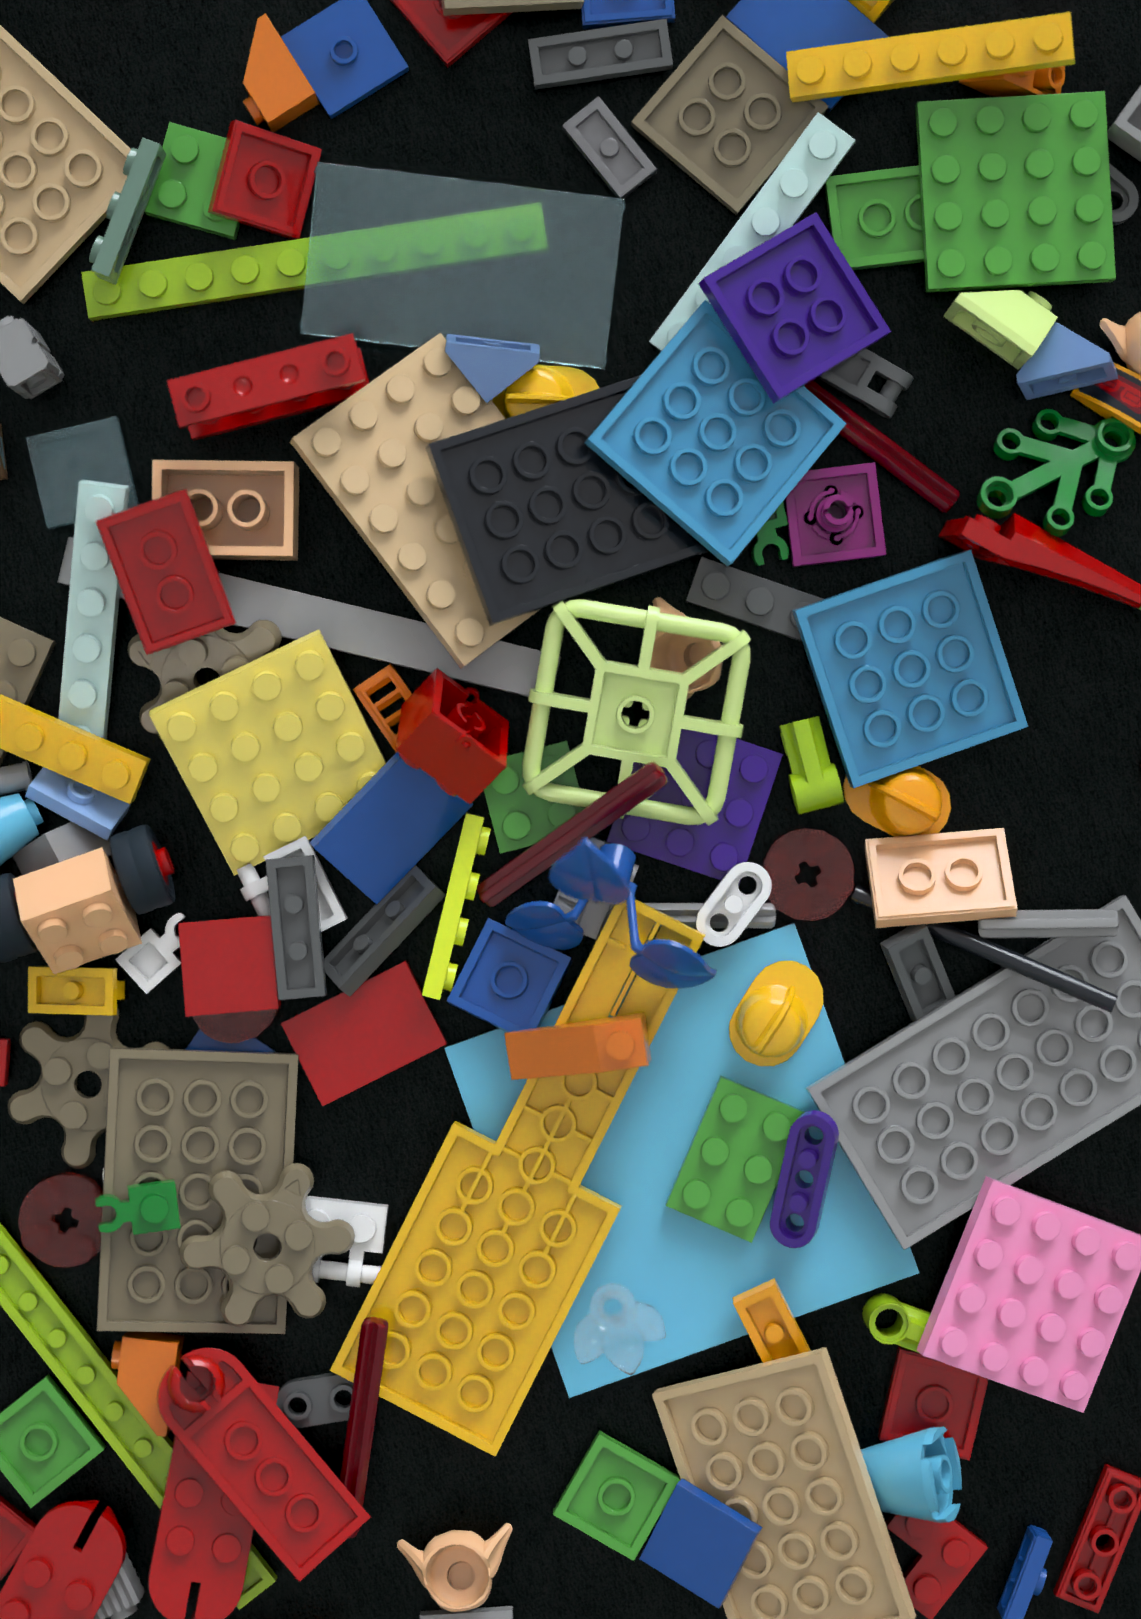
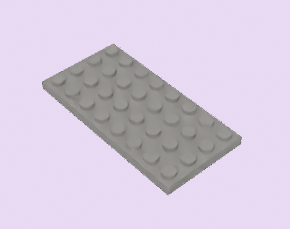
[806,895,1141,1250]

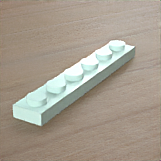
[649,112,856,351]
[58,480,129,740]

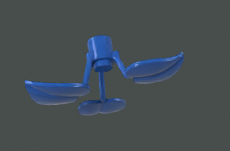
[505,838,717,989]

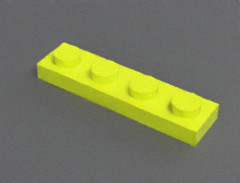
[422,813,491,1000]

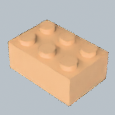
[152,460,299,561]

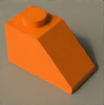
[242,13,319,133]
[111,1331,184,1437]

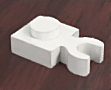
[115,913,185,994]

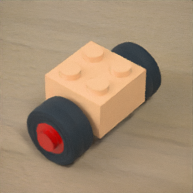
[0,825,175,974]

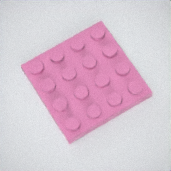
[916,1176,1141,1413]

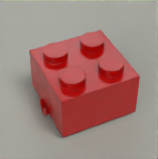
[396,668,509,804]

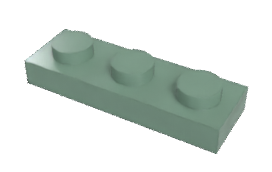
[89,138,166,285]

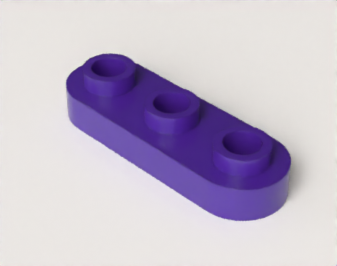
[770,1110,839,1248]

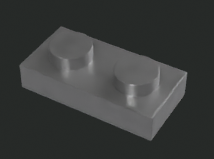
[562,96,657,201]

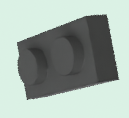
[880,924,955,1021]

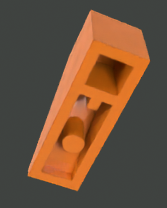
[504,1012,652,1080]

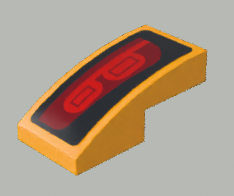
[1070,362,1141,434]

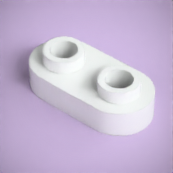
[696,862,772,947]

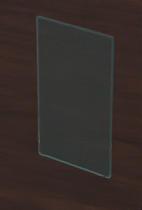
[299,162,626,369]

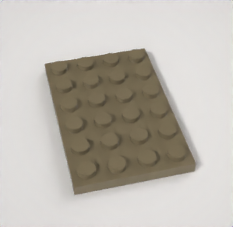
[97,1047,298,1334]

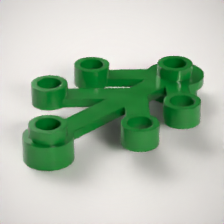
[977,409,1136,537]

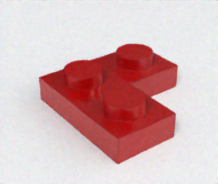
[885,1514,988,1619]

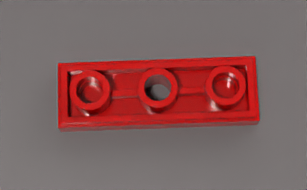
[1053,1464,1141,1614]

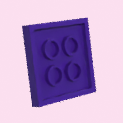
[698,212,891,404]
[606,713,783,886]

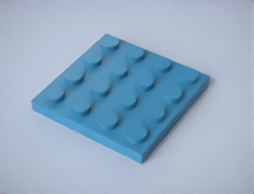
[584,300,847,566]
[792,550,1028,788]

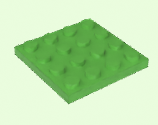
[915,91,1116,292]

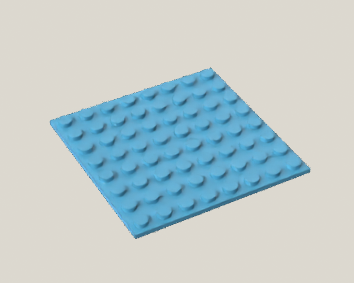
[444,923,919,1398]

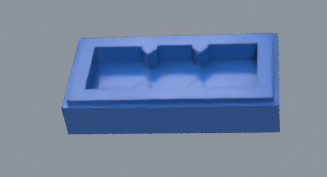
[997,1524,1053,1619]

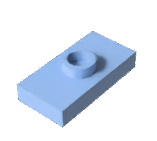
[25,767,131,841]

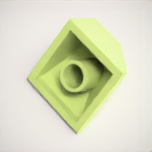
[944,290,1058,370]

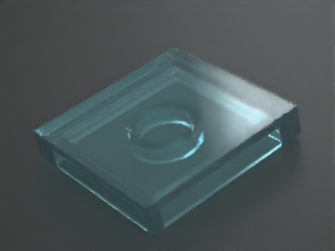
[26,416,139,529]

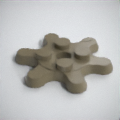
[127,620,282,734]
[8,1007,169,1169]
[179,1163,355,1327]

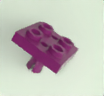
[784,462,886,568]

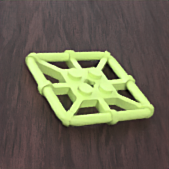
[522,599,751,826]

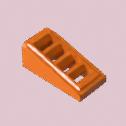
[353,664,412,752]

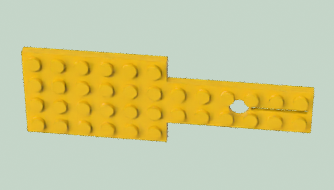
[330,899,705,1457]

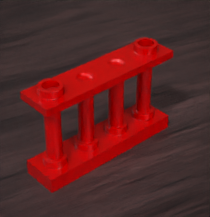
[167,333,369,441]

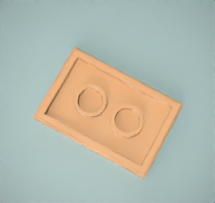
[864,828,1017,928]

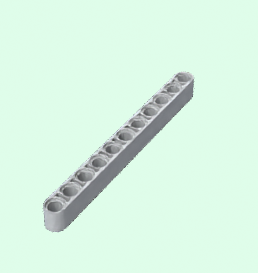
[57,537,561,697]

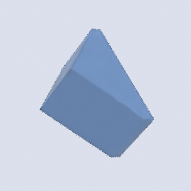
[1016,321,1118,400]
[445,334,540,403]

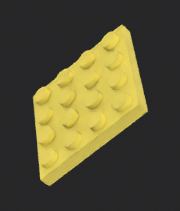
[149,629,386,876]

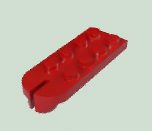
[157,1347,371,1582]
[148,1371,279,1619]
[0,1500,126,1619]

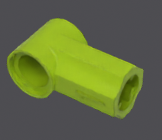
[779,716,844,815]
[862,1293,931,1353]

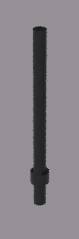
[851,885,1118,1013]

